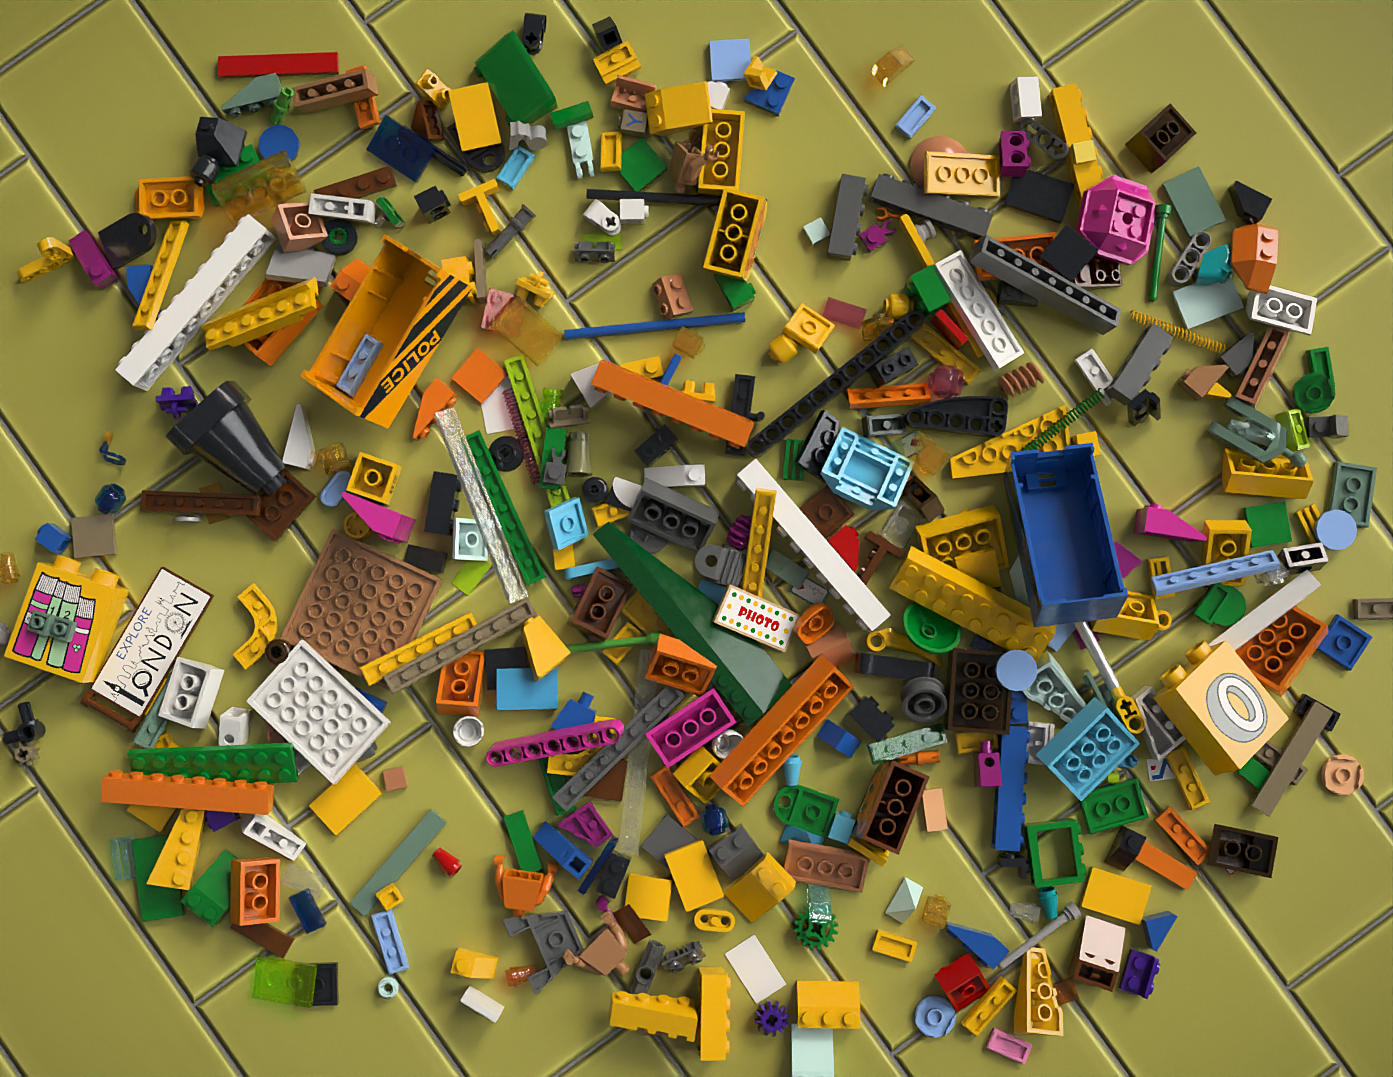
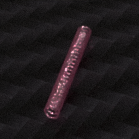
[502,388,540,485]

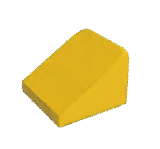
[1203,383,1232,400]

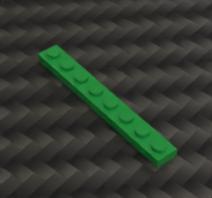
[461,430,546,586]

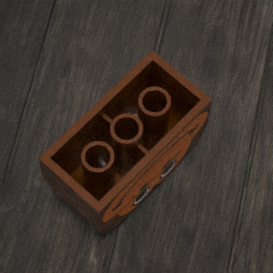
[852,759,930,855]

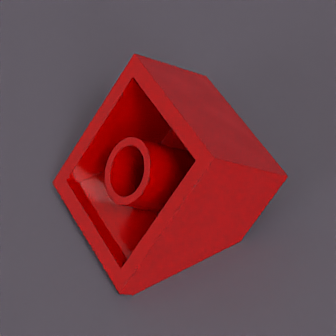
[934,953,990,1012]

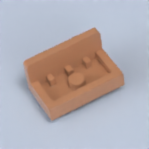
[610,75,656,113]
[652,273,694,320]

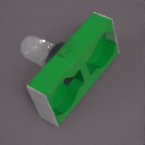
[373,196,406,228]

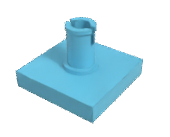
[544,497,589,550]

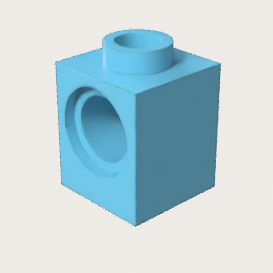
[827,810,856,844]

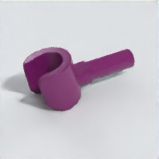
[596,895,617,921]

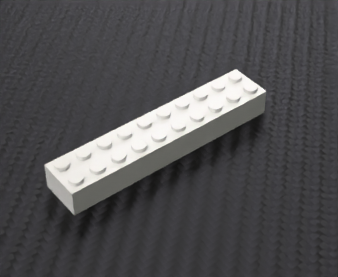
[115,214,277,391]
[736,459,891,631]

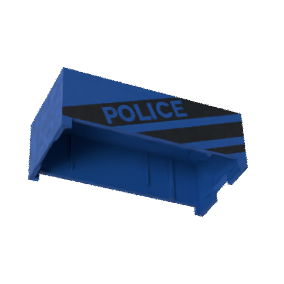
[1003,443,1128,627]

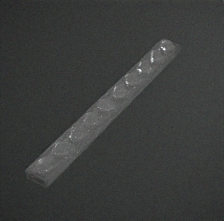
[433,407,528,604]
[618,649,657,855]

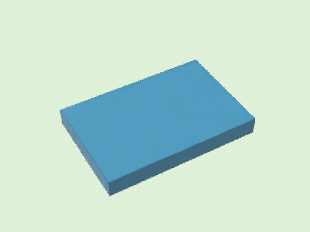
[496,668,558,710]

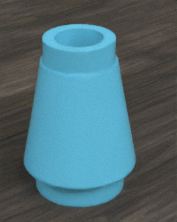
[782,754,802,786]

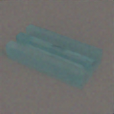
[110,836,136,880]

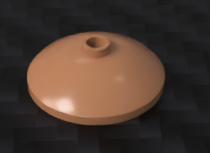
[910,136,967,195]

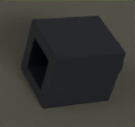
[592,16,623,51]

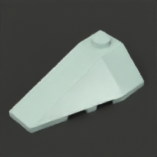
[1022,650,1087,723]

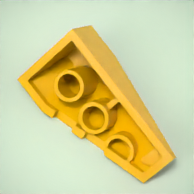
[1014,947,1063,1036]

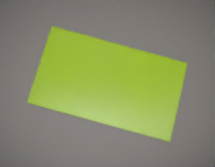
[582,231,623,251]
[451,560,492,596]

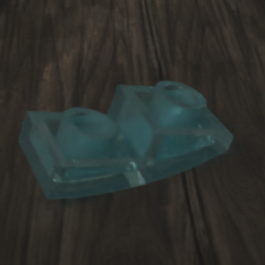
[807,883,832,923]

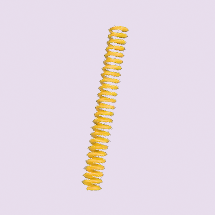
[1130,309,1226,354]

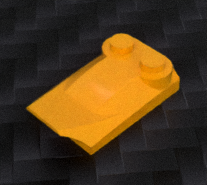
[135,176,204,220]

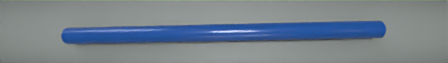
[564,312,745,340]

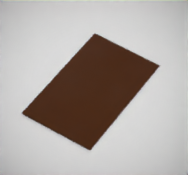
[612,904,652,944]

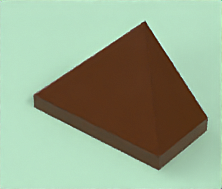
[411,100,445,141]

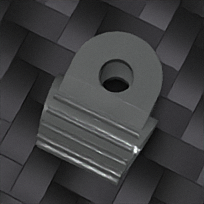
[695,544,747,587]

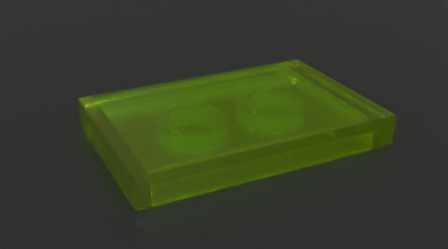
[252,955,317,1008]

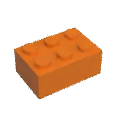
[230,856,280,926]

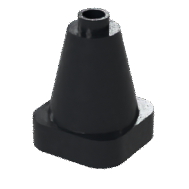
[165,381,287,497]

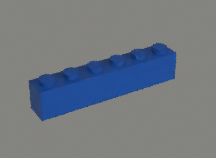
[991,725,1030,851]

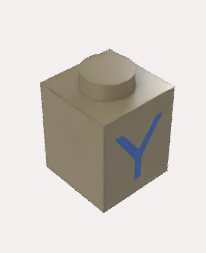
[618,109,648,138]

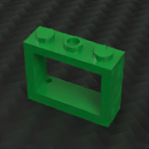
[1023,818,1087,888]

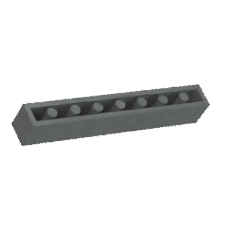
[968,235,1122,335]

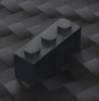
[424,471,463,536]

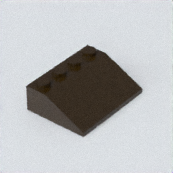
[944,648,1012,735]

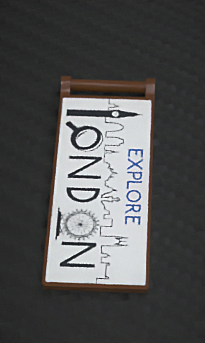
[80,567,214,734]

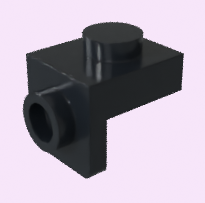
[997,852,1029,879]

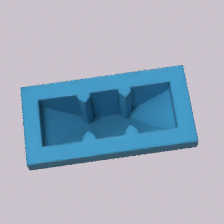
[780,824,825,845]

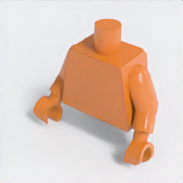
[494,855,558,917]

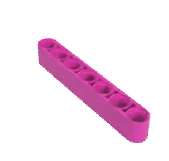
[486,719,624,767]

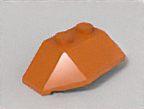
[1230,223,1278,294]

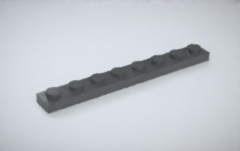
[552,685,685,812]

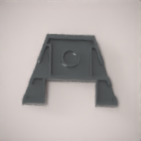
[502,910,584,994]

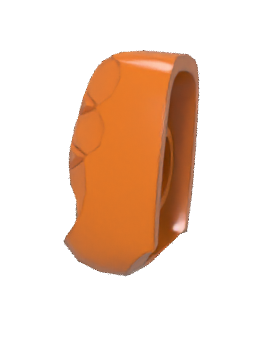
[793,602,835,645]

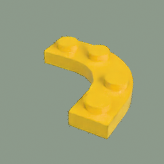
[233,583,277,670]
[547,716,616,775]

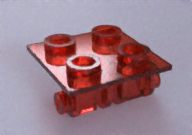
[481,288,527,338]

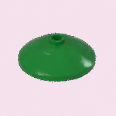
[902,602,961,654]

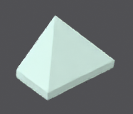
[885,877,923,923]

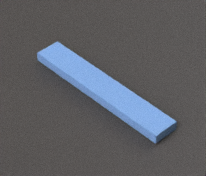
[1150,550,1280,596]

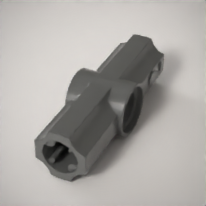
[628,940,666,994]

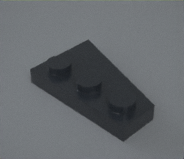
[794,410,840,483]

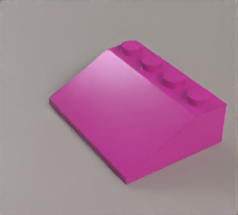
[342,492,416,544]

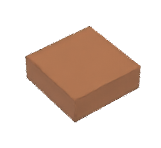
[383,766,408,791]

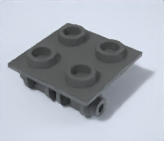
[661,941,706,973]

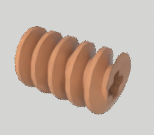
[997,362,1044,401]

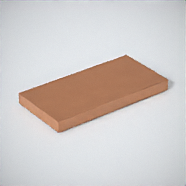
[783,839,870,893]

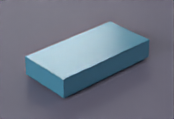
[496,145,535,190]

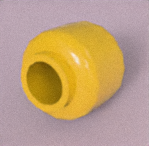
[883,294,914,320]
[768,333,799,363]

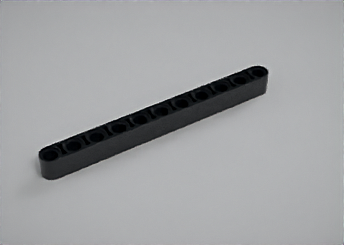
[747,310,924,458]

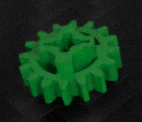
[794,904,839,950]

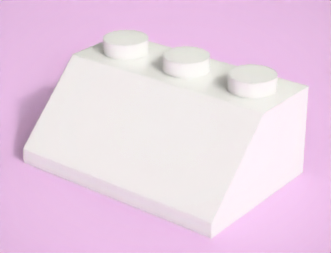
[1245,286,1317,336]
[158,657,225,729]

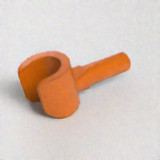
[876,207,904,222]

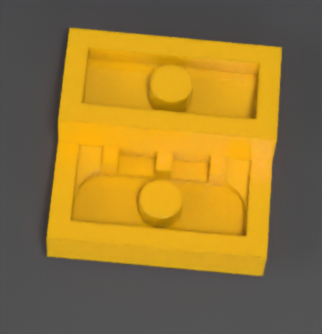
[625,873,673,921]

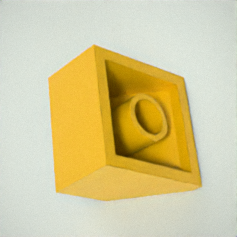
[673,746,721,804]

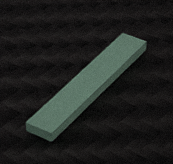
[350,809,447,916]

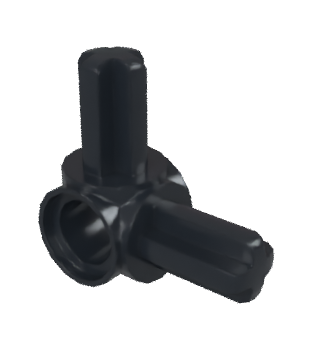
[2,701,46,744]

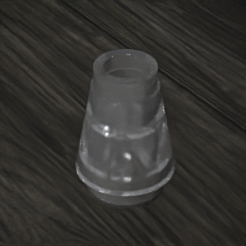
[1009,903,1041,924]

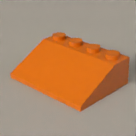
[243,279,324,366]
[1235,594,1329,697]

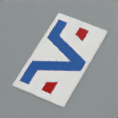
[1146,757,1175,782]

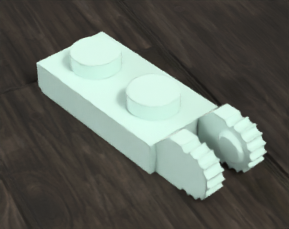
[567,121,595,179]

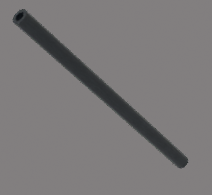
[586,189,767,206]

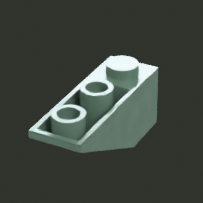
[221,73,282,117]

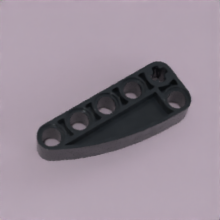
[905,396,1008,438]

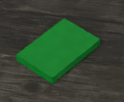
[1078,778,1149,834]

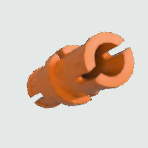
[897,750,940,766]

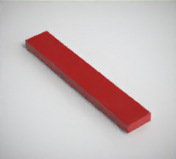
[218,52,339,78]

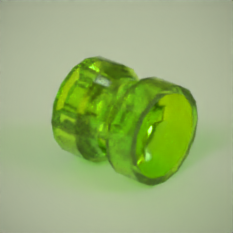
[541,388,563,410]

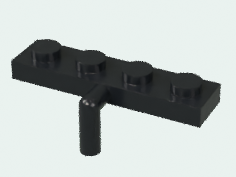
[725,374,765,457]

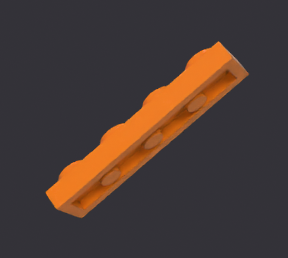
[847,383,931,409]

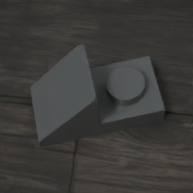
[1306,414,1349,438]

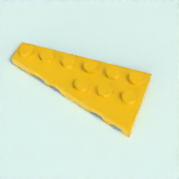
[949,404,1071,479]

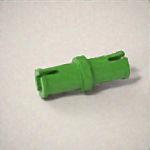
[269,87,294,125]

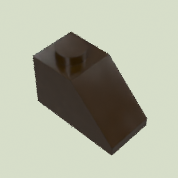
[902,476,945,523]

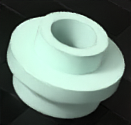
[378,977,399,998]

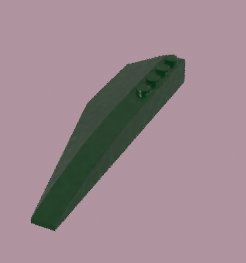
[592,522,792,726]

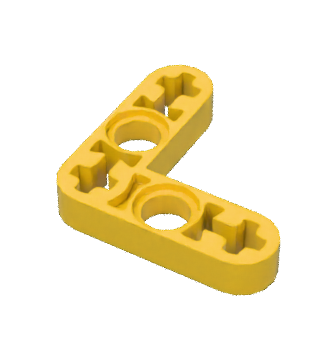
[17,238,75,282]

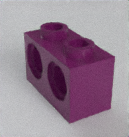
[998,131,1031,177]

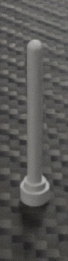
[998,902,1082,969]

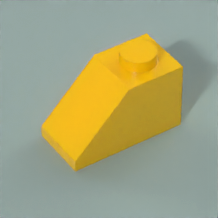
[450,947,499,979]

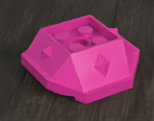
[1076,175,1156,266]

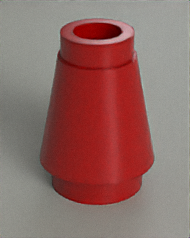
[432,847,462,878]

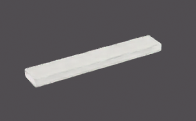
[1208,570,1321,651]

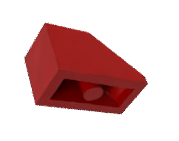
[827,525,860,572]

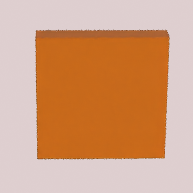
[451,348,508,405]

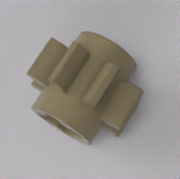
[12,741,40,766]

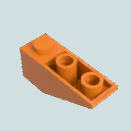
[413,378,458,441]

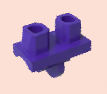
[156,386,198,419]

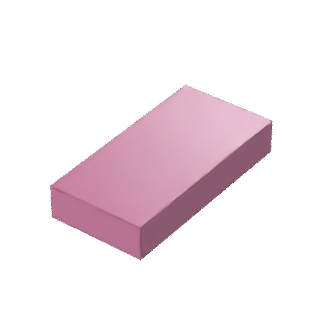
[986,1027,1033,1065]

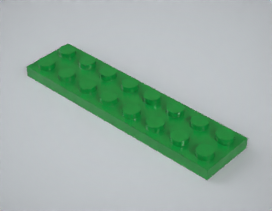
[127,743,299,784]

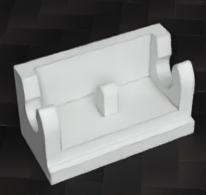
[1010,77,1042,123]
[1026,721,1055,765]

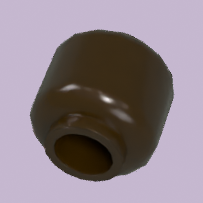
[265,639,294,665]

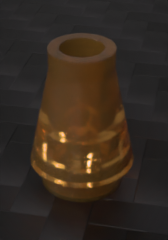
[505,965,535,987]

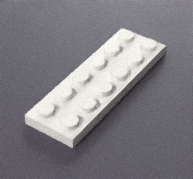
[933,250,1024,371]

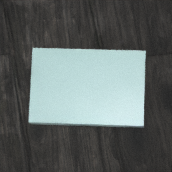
[1171,276,1244,330]

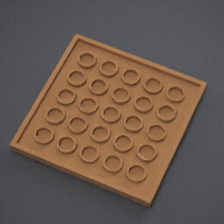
[280,528,443,691]

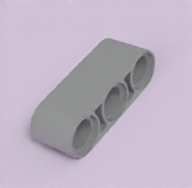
[1167,231,1211,287]

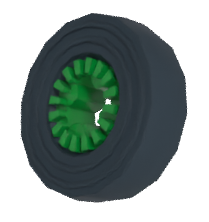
[322,219,358,256]

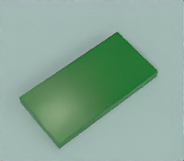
[132,834,185,922]

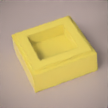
[1071,140,1097,165]

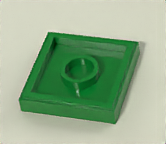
[618,137,668,192]
[1243,501,1292,548]

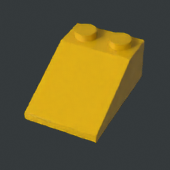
[645,81,713,136]
[1202,520,1252,586]
[724,852,796,923]

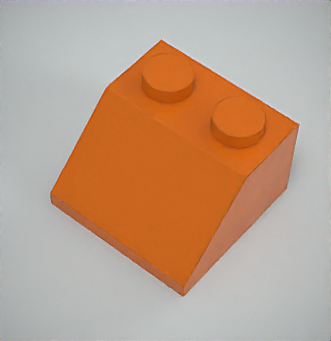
[329,258,370,302]

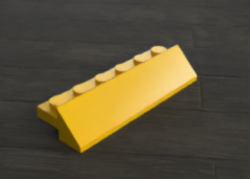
[200,277,319,351]

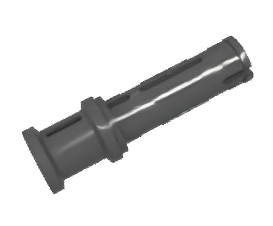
[485,204,536,259]

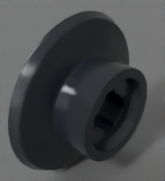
[489,436,524,472]

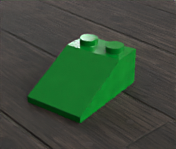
[180,849,238,927]

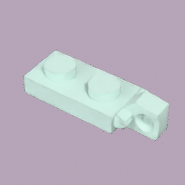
[1226,419,1275,447]

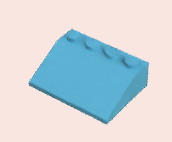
[1036,697,1140,801]

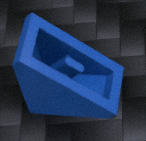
[817,719,862,758]
[1141,911,1178,952]

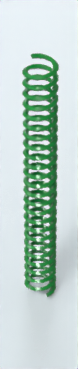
[1021,388,1105,451]

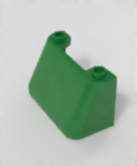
[473,30,558,127]

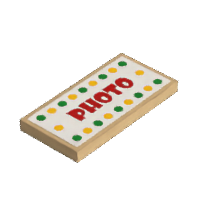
[712,584,801,652]

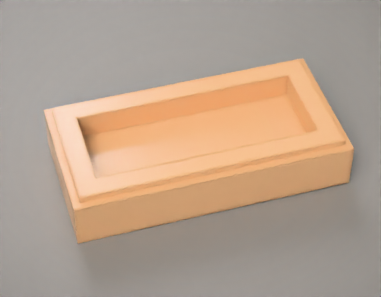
[922,788,948,832]

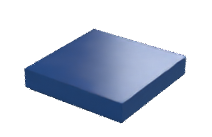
[1316,614,1372,671]

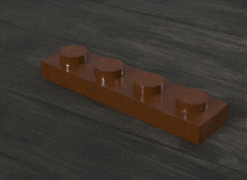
[314,165,397,199]

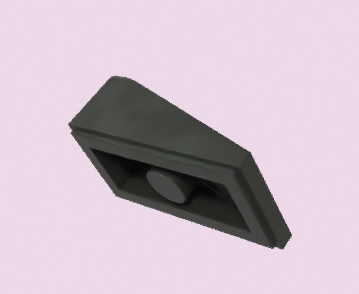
[861,413,906,438]
[404,544,448,573]

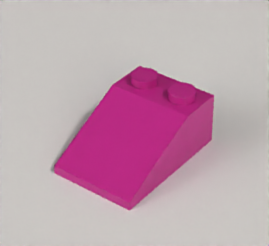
[1134,504,1206,543]

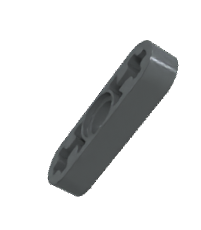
[1019,118,1070,160]

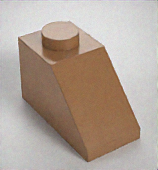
[1178,365,1229,400]

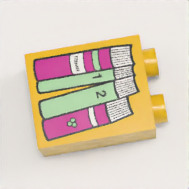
[4,555,129,683]

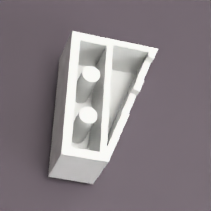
[1130,686,1185,761]

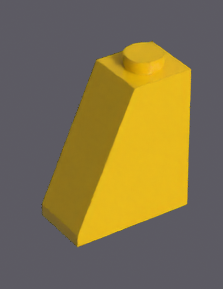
[521,616,571,682]

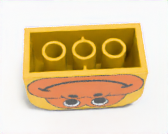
[703,187,767,281]

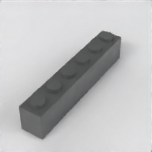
[869,174,993,240]

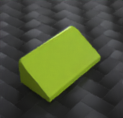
[1275,408,1310,452]

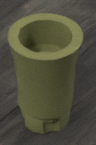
[566,431,593,477]

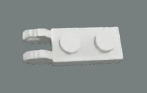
[1074,349,1113,406]

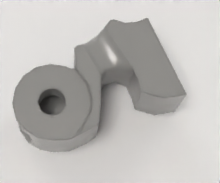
[509,121,547,150]

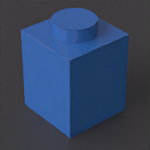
[35,523,73,554]

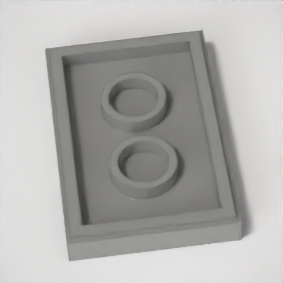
[266,246,336,287]

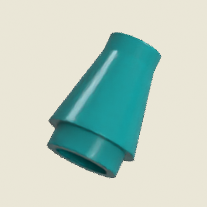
[1037,886,1058,919]

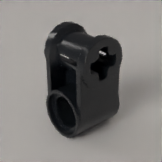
[522,13,547,55]

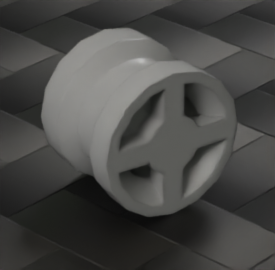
[914,219,936,243]

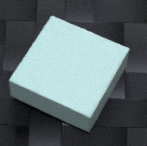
[803,217,830,246]

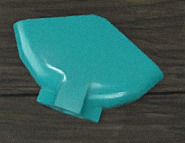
[1196,244,1234,286]

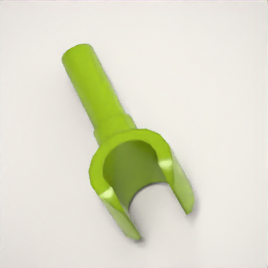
[1105,772,1119,783]

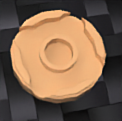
[1321,754,1364,795]

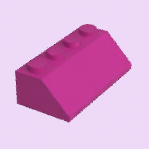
[645,688,736,768]

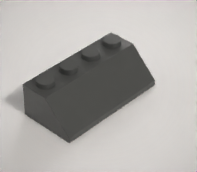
[626,478,720,553]

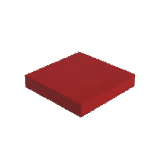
[930,309,968,350]

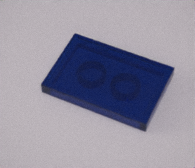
[366,115,437,183]

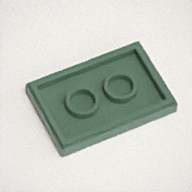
[1161,166,1226,238]
[1327,461,1377,528]

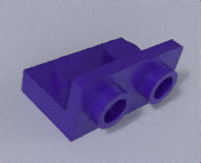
[1119,948,1160,999]

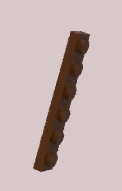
[140,490,261,516]

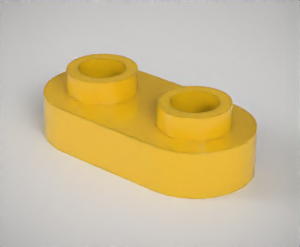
[694,908,735,932]

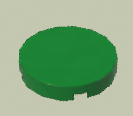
[1292,372,1336,413]
[1213,585,1246,626]

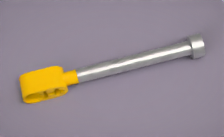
[1074,621,1145,734]

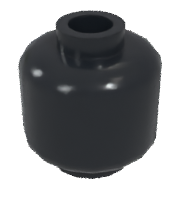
[189,155,220,187]
[582,477,609,504]

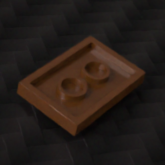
[246,469,317,542]

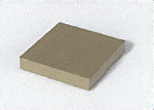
[71,514,117,558]

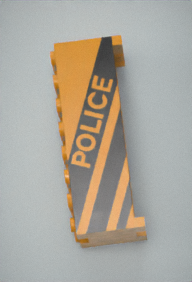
[300,234,472,428]

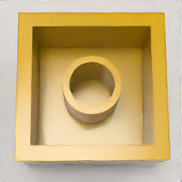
[346,452,402,505]

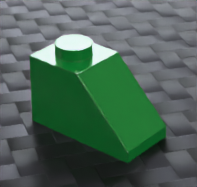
[714,273,756,312]

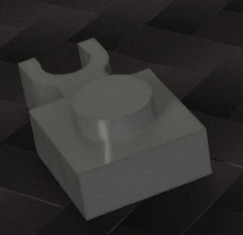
[543,448,567,486]

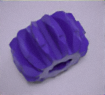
[754,1000,789,1037]

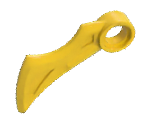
[865,628,942,667]

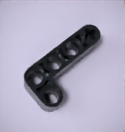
[854,652,935,680]

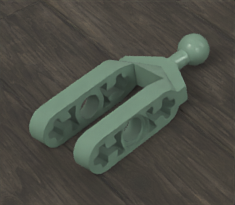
[1206,396,1307,468]

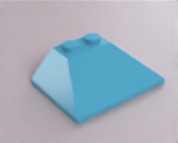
[820,427,915,510]

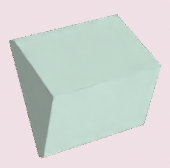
[452,518,489,561]

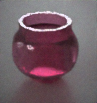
[928,365,964,399]

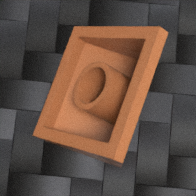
[803,622,856,668]

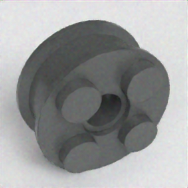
[900,677,947,723]

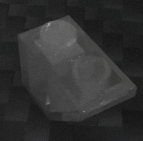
[1254,554,1290,586]

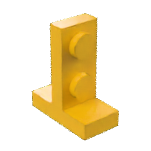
[458,179,501,237]

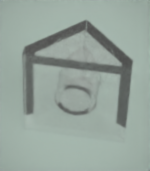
[877,499,924,551]

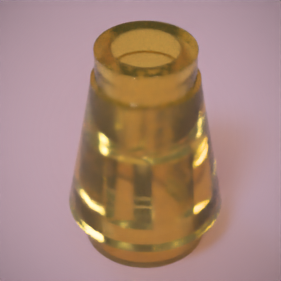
[0,552,20,584]

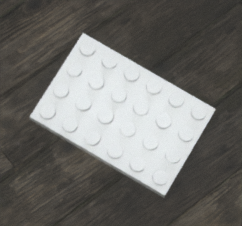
[247,640,391,785]

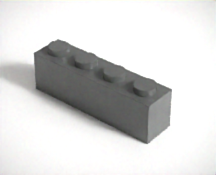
[826,174,868,261]
[1105,323,1173,406]

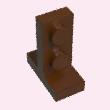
[857,531,905,585]

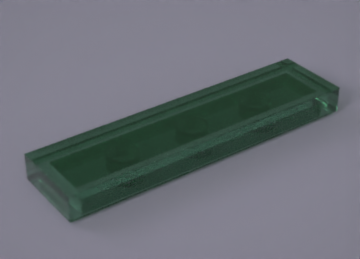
[867,723,947,765]

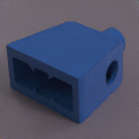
[551,691,596,739]

